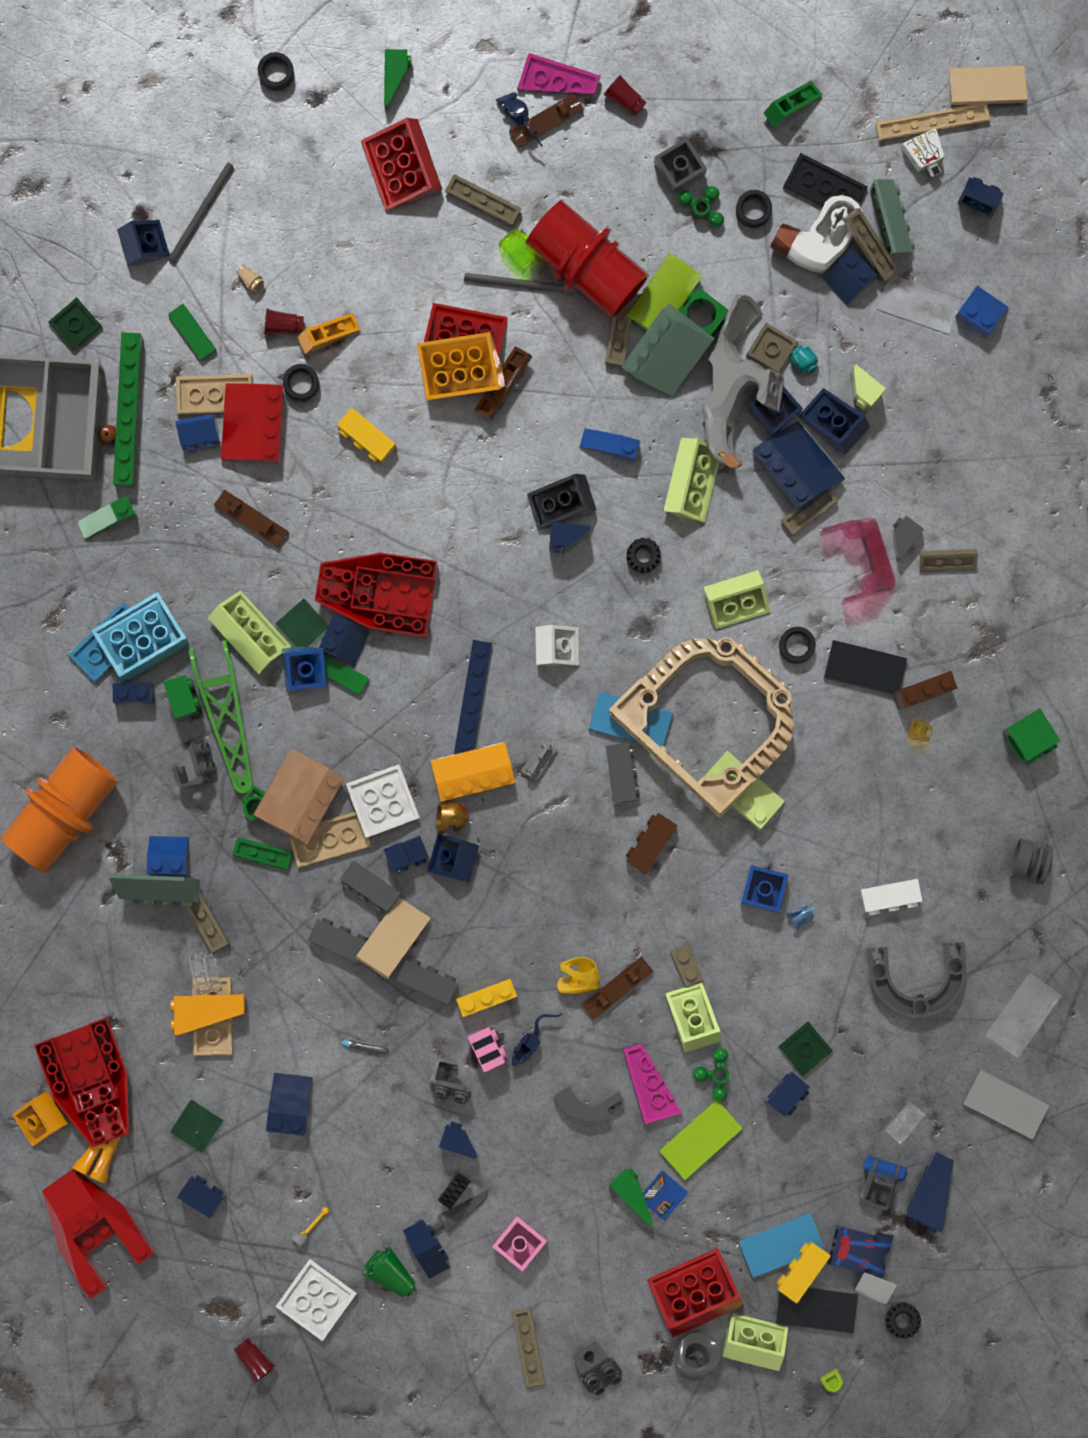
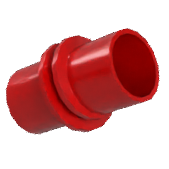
[525,200,649,318]

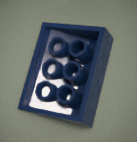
[753,421,845,513]

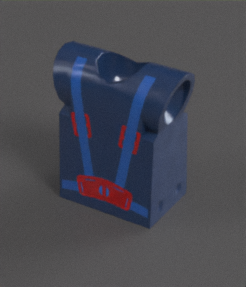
[827,1225,894,1279]

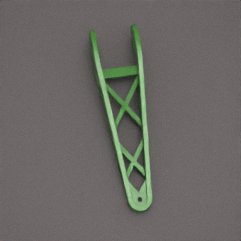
[189,640,253,793]

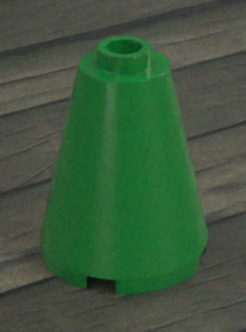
[361,1244,415,1297]

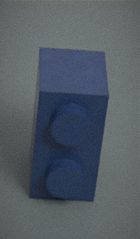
[112,683,154,705]

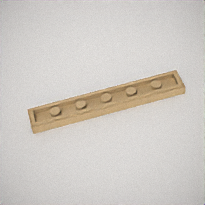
[875,104,990,142]

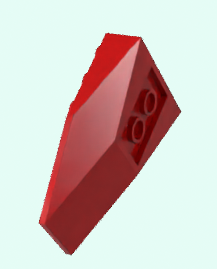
[315,552,438,639]
[34,1017,129,1147]

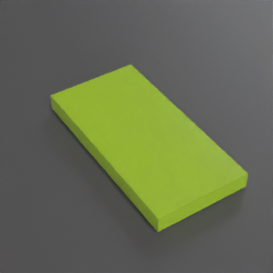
[659,1101,743,1180]

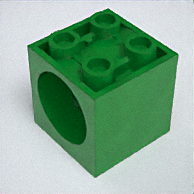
[678,288,729,337]
[1002,708,1060,764]

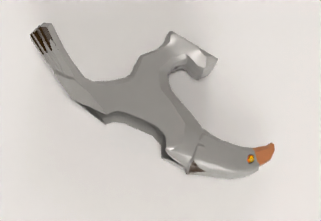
[702,294,784,469]

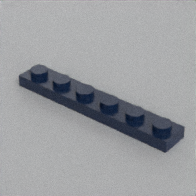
[454,640,492,754]

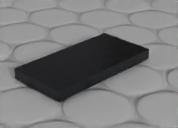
[783,153,868,207]
[824,640,907,695]
[776,1288,858,1333]

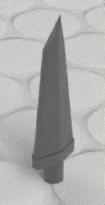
[433,1190,489,1232]

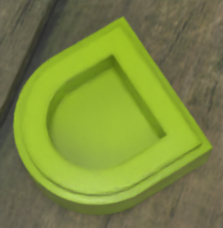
[820,1369,843,1392]

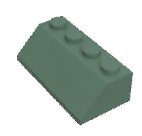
[870,179,915,260]

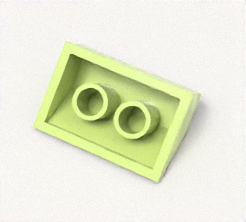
[703,570,770,629]
[722,1313,789,1371]

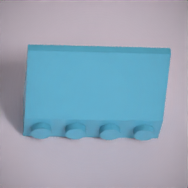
[92,592,189,683]

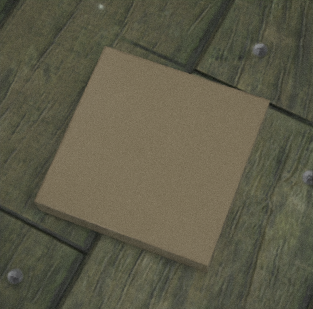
[746,323,798,373]

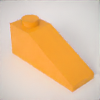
[297,313,361,354]

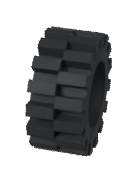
[626,537,661,573]
[438,1172,471,1210]
[885,1302,922,1339]

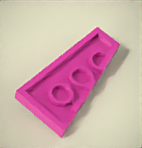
[517,53,601,95]
[623,1044,682,1124]

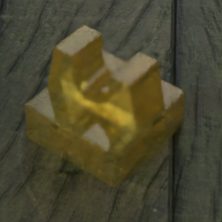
[907,719,933,742]

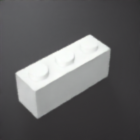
[859,879,922,916]

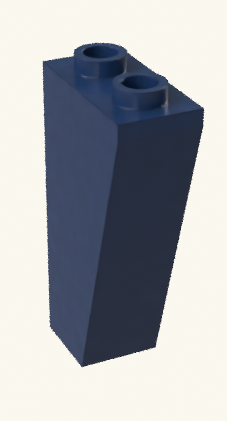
[905,1151,954,1233]

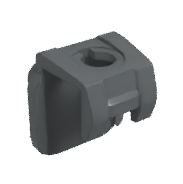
[174,741,216,787]
[430,1058,472,1104]
[573,1341,622,1396]

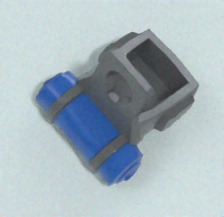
[859,1155,907,1211]

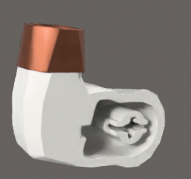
[770,195,863,273]

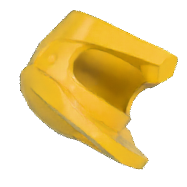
[557,957,600,994]

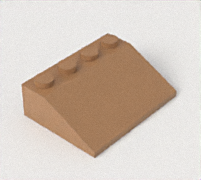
[253,749,345,844]

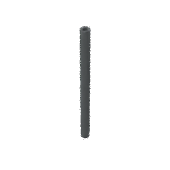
[168,162,234,262]
[464,273,578,294]

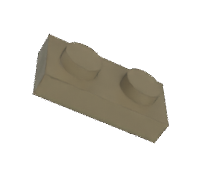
[670,944,703,987]

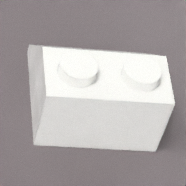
[535,625,579,666]

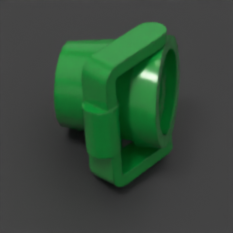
[241,787,265,821]

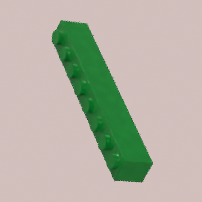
[113,332,143,488]

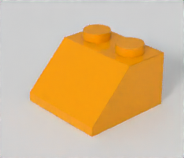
[12,1091,68,1147]

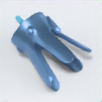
[786,905,815,931]

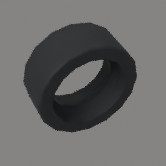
[258,52,294,91]
[736,190,772,228]
[283,364,319,402]
[779,626,816,664]

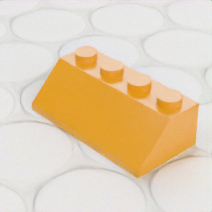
[430,742,515,802]

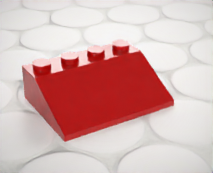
[361,117,442,211]
[424,303,508,358]
[221,383,283,464]
[647,1248,744,1337]

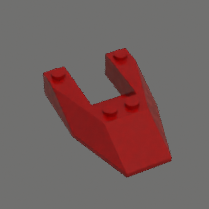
[42,1169,156,1299]

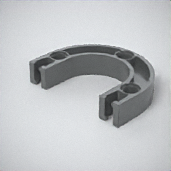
[866,942,966,1018]

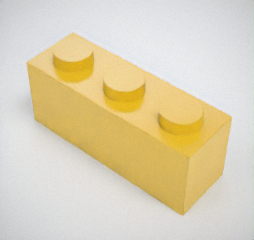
[337,407,396,464]
[456,978,517,1017]
[776,1241,831,1303]

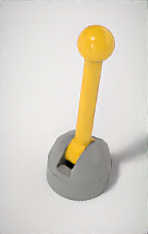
[291,1207,329,1248]

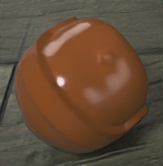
[98,424,116,445]

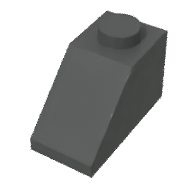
[893,515,924,561]

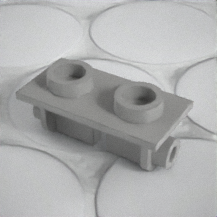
[521,739,557,782]

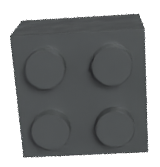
[654,137,707,193]

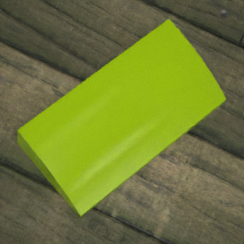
[626,253,702,331]

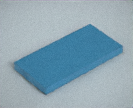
[68,602,129,683]
[589,692,673,747]
[738,1213,825,1278]

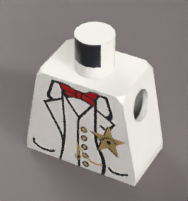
[901,128,944,178]

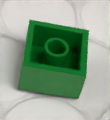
[163,675,202,721]

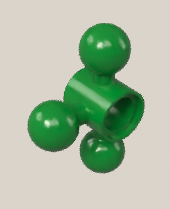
[678,186,724,227]
[693,1048,729,1102]

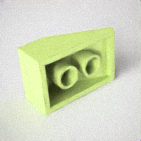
[665,982,721,1053]

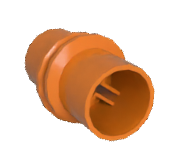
[1,746,119,873]

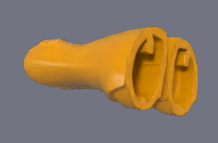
[72,1137,121,1184]

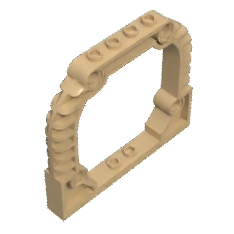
[609,637,794,818]

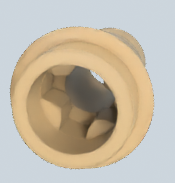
[237,265,264,292]

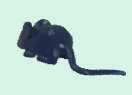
[496,92,543,147]
[512,1013,563,1066]

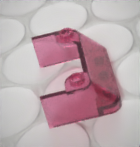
[820,517,896,605]

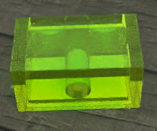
[499,227,541,274]

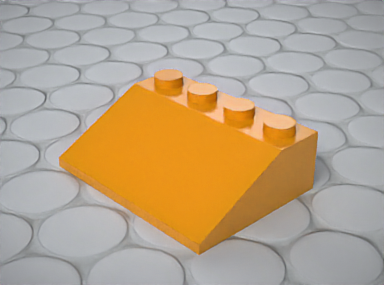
[417,332,505,400]

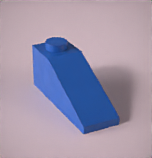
[580,428,640,462]

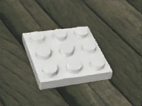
[345,764,420,839]
[275,1259,357,1341]

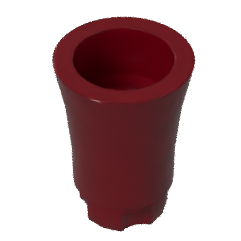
[604,74,647,116]
[264,308,304,334]
[234,1338,276,1383]

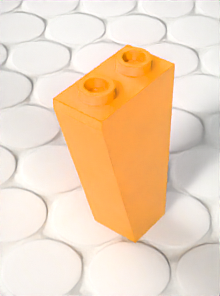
[170,994,246,1035]

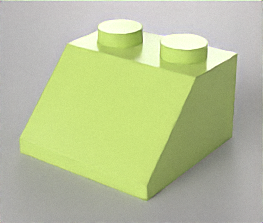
[850,364,886,412]

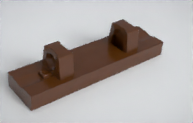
[509,93,584,148]
[475,346,532,420]
[214,489,288,547]
[582,956,653,1020]

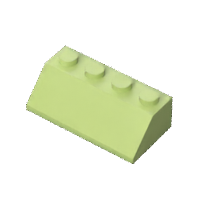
[664,438,719,523]
[208,590,292,674]
[704,750,785,830]

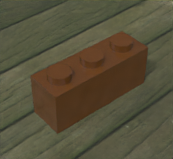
[893,671,958,709]
[626,813,678,874]

